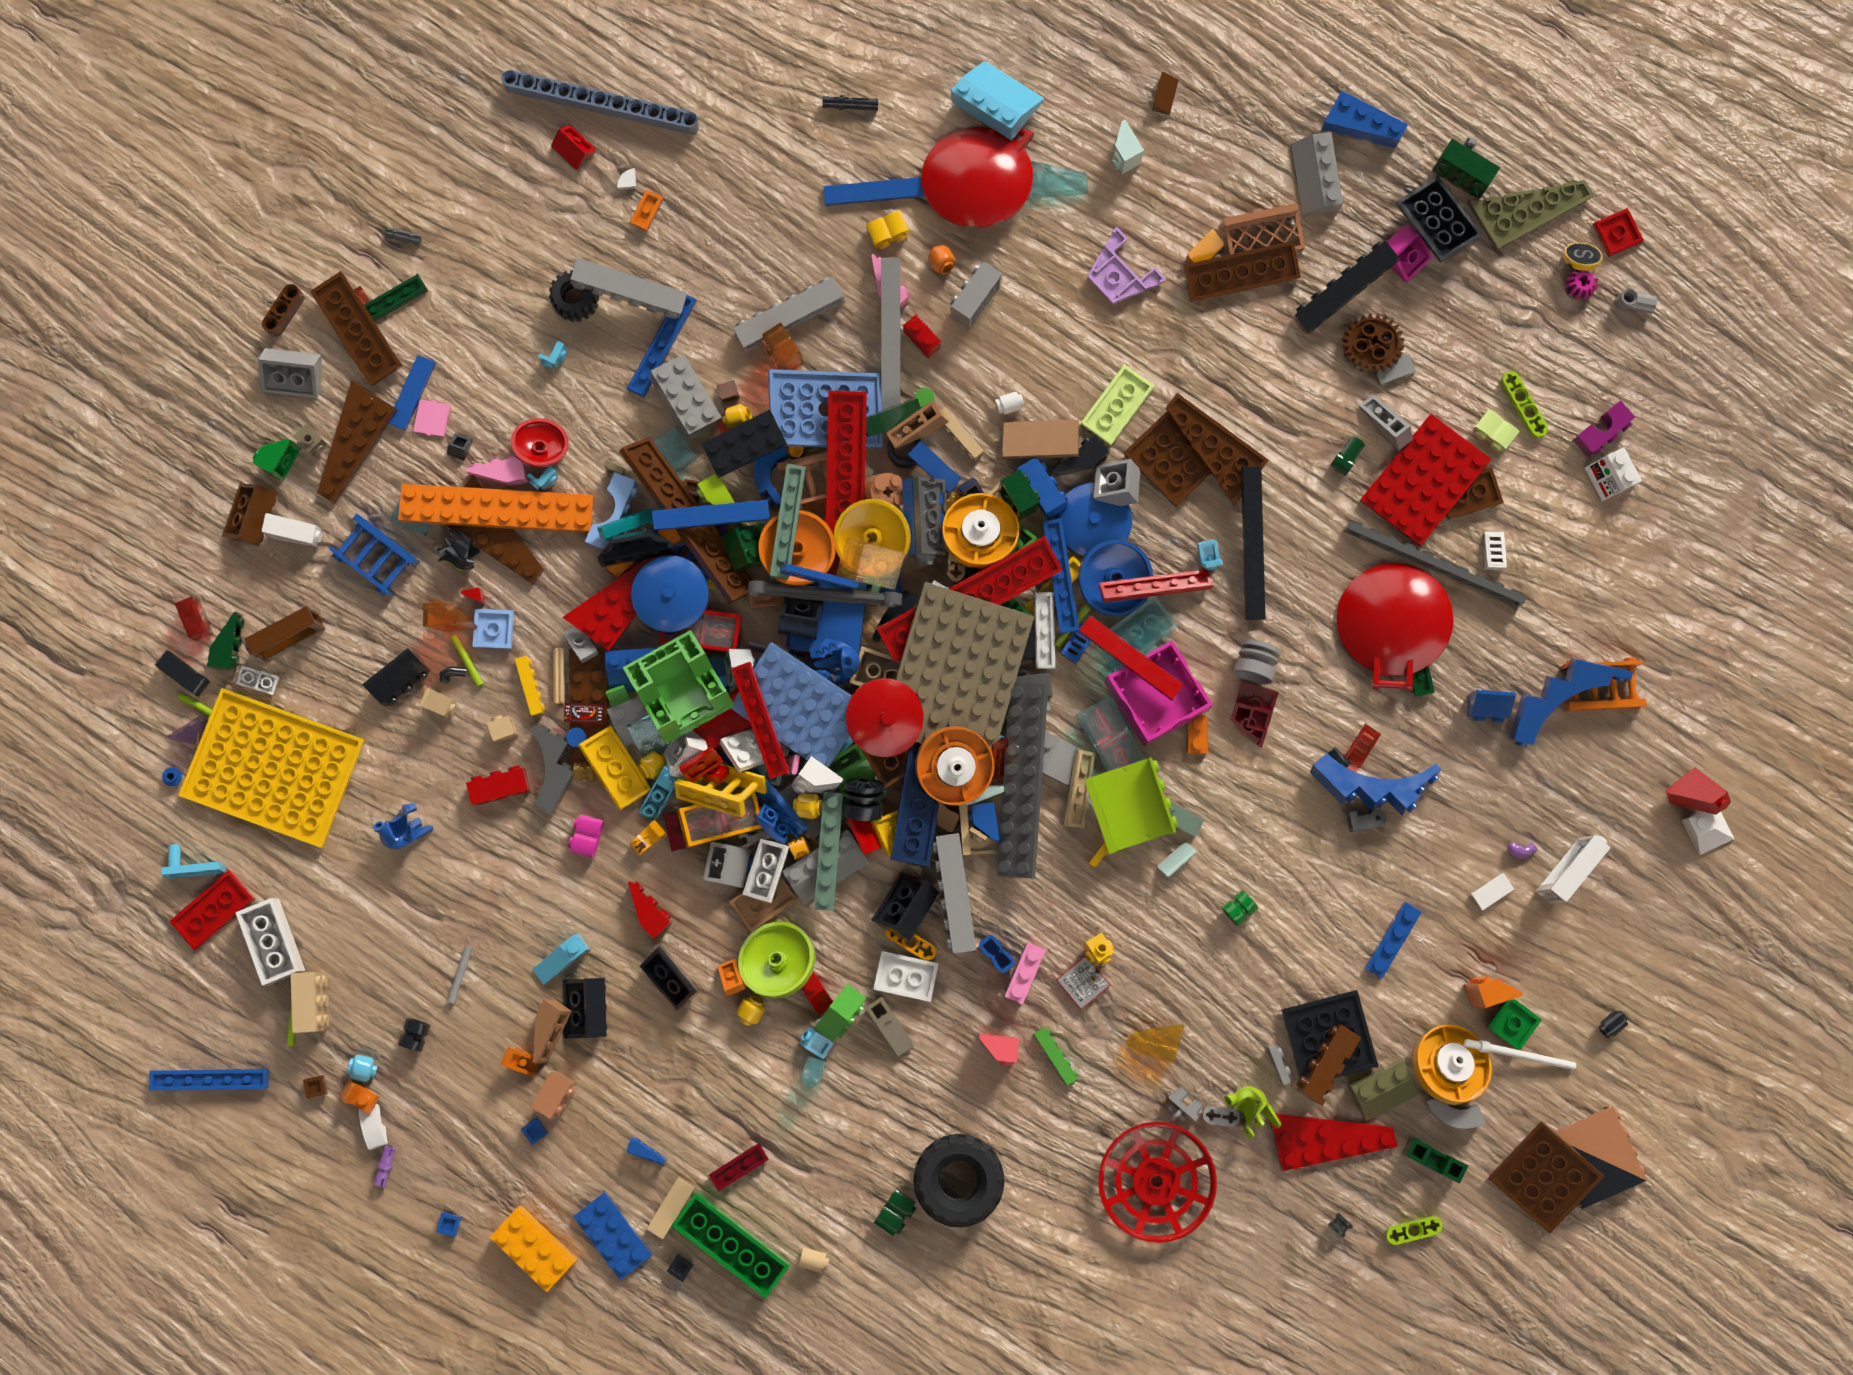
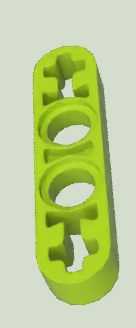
[1501,371,1548,439]

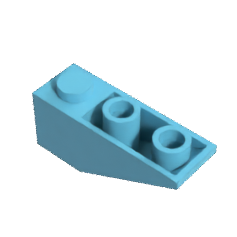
[638,765,683,821]

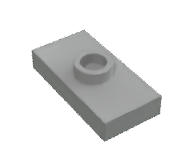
[563,627,598,663]

